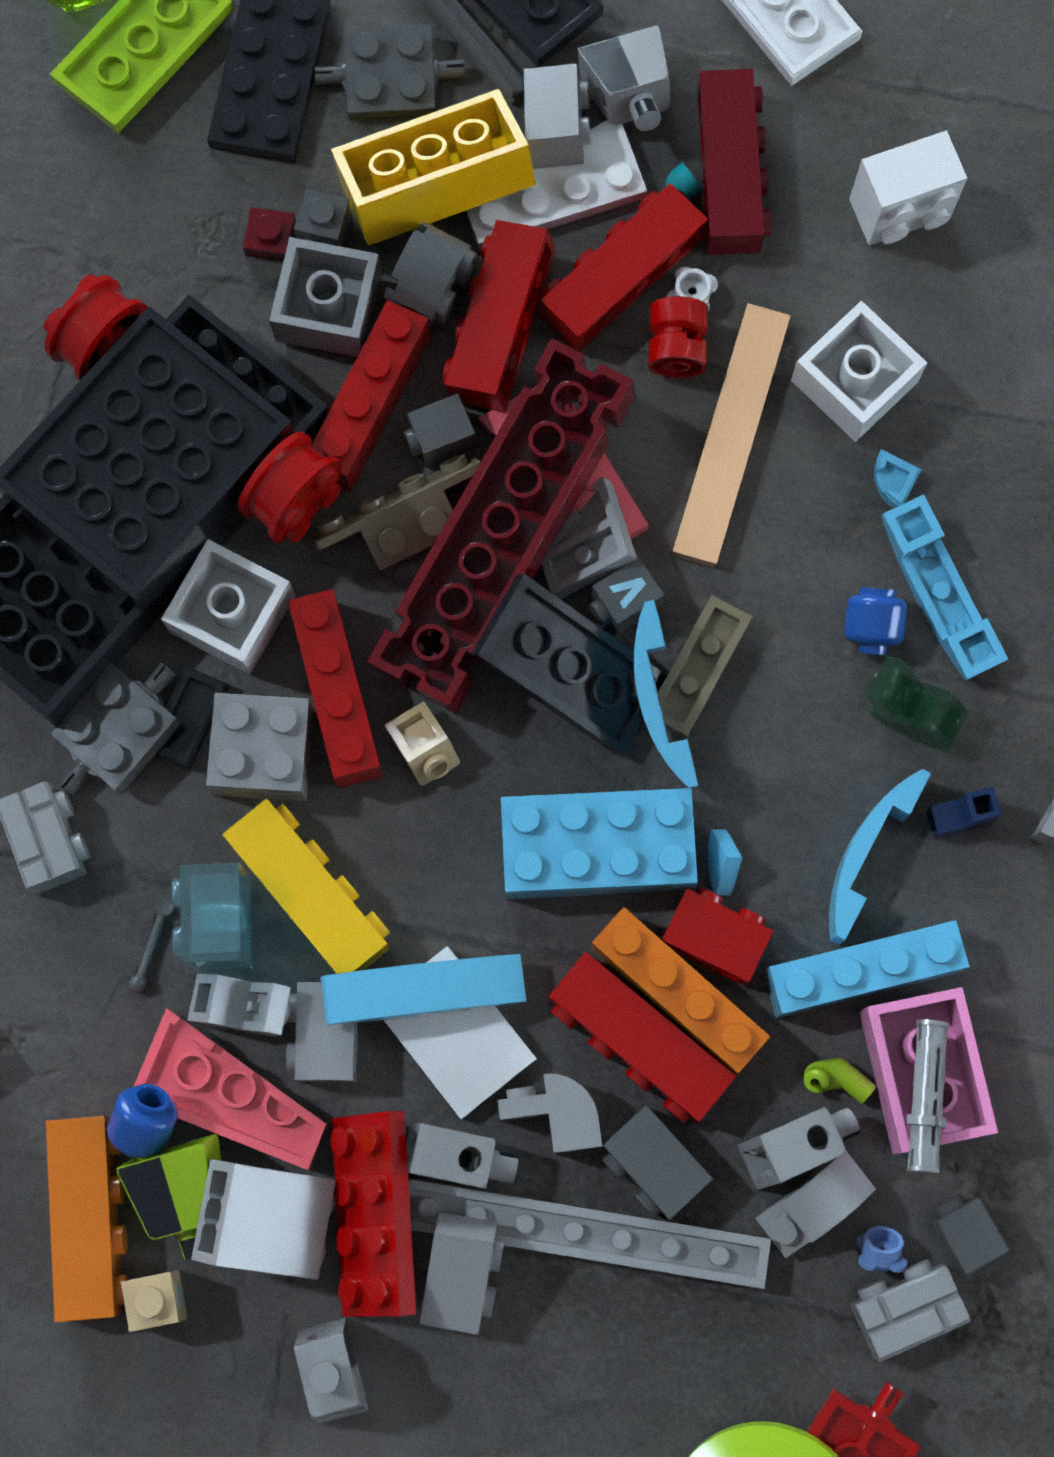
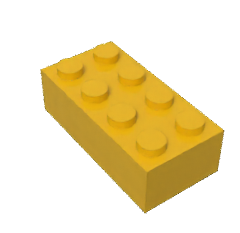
[331,89,536,246]

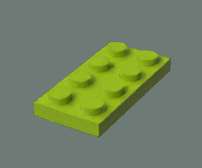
[50,0,234,134]

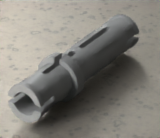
[906,1020,949,1174]

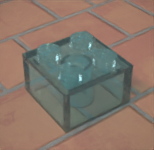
[172,863,253,973]

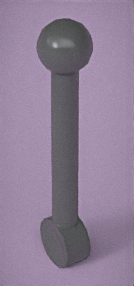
[129,898,175,993]

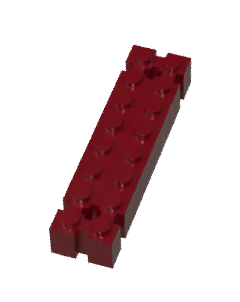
[367,338,636,715]

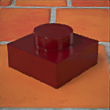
[243,207,296,261]

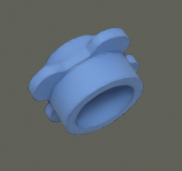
[856,1226,908,1273]

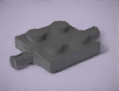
[315,24,465,119]
[51,662,183,796]

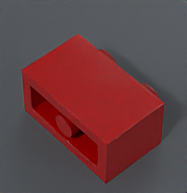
[662,887,774,987]

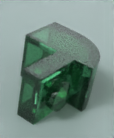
[866,656,968,752]

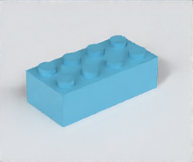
[501,788,698,899]

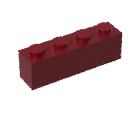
[697,69,771,255]

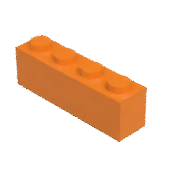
[590,907,770,1075]
[46,1116,129,1322]

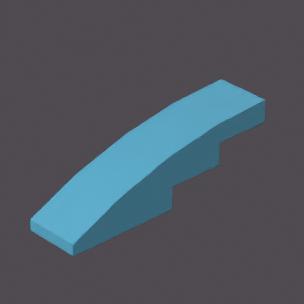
[321,954,526,1025]

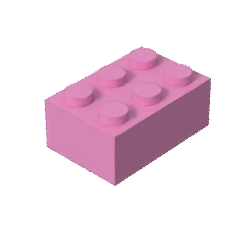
[859,987,998,1154]

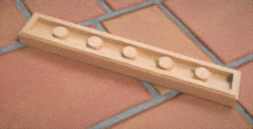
[672,303,791,568]

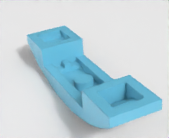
[881,494,1008,681]
[634,600,699,788]
[829,769,931,945]

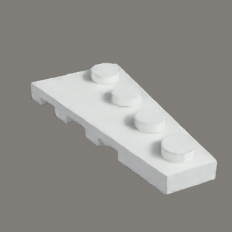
[465,120,647,251]

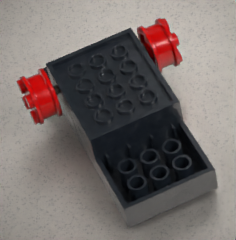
[0,274,342,728]

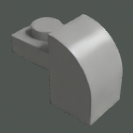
[187,974,291,1037]
[497,1074,602,1154]
[755,1149,876,1258]

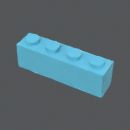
[763,920,970,1018]

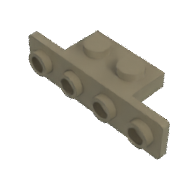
[309,454,481,571]

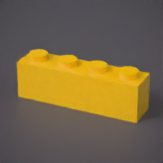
[222,798,390,974]

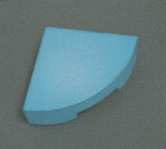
[874,449,922,509]
[708,829,743,895]

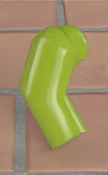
[803,1058,877,1104]

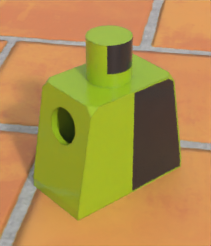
[116,1133,222,1260]

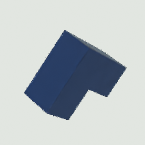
[926,787,1002,839]

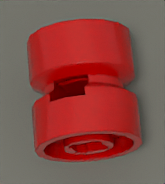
[648,296,708,378]

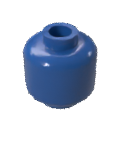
[844,587,907,655]
[107,1084,178,1158]

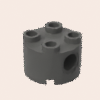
[383,221,477,328]

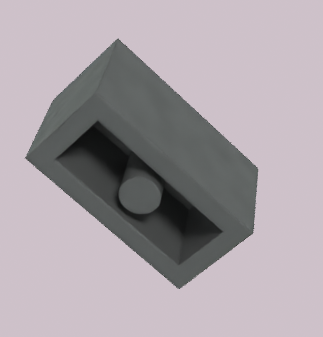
[602,1105,713,1220]

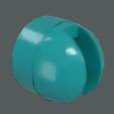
[665,162,704,201]

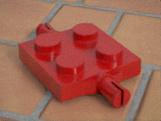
[806,1381,921,1457]

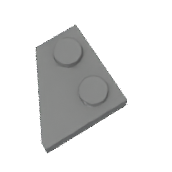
[542,477,637,599]

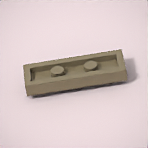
[658,595,753,739]

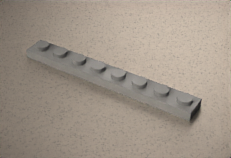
[408,1179,771,1289]

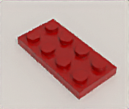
[330,1110,416,1317]

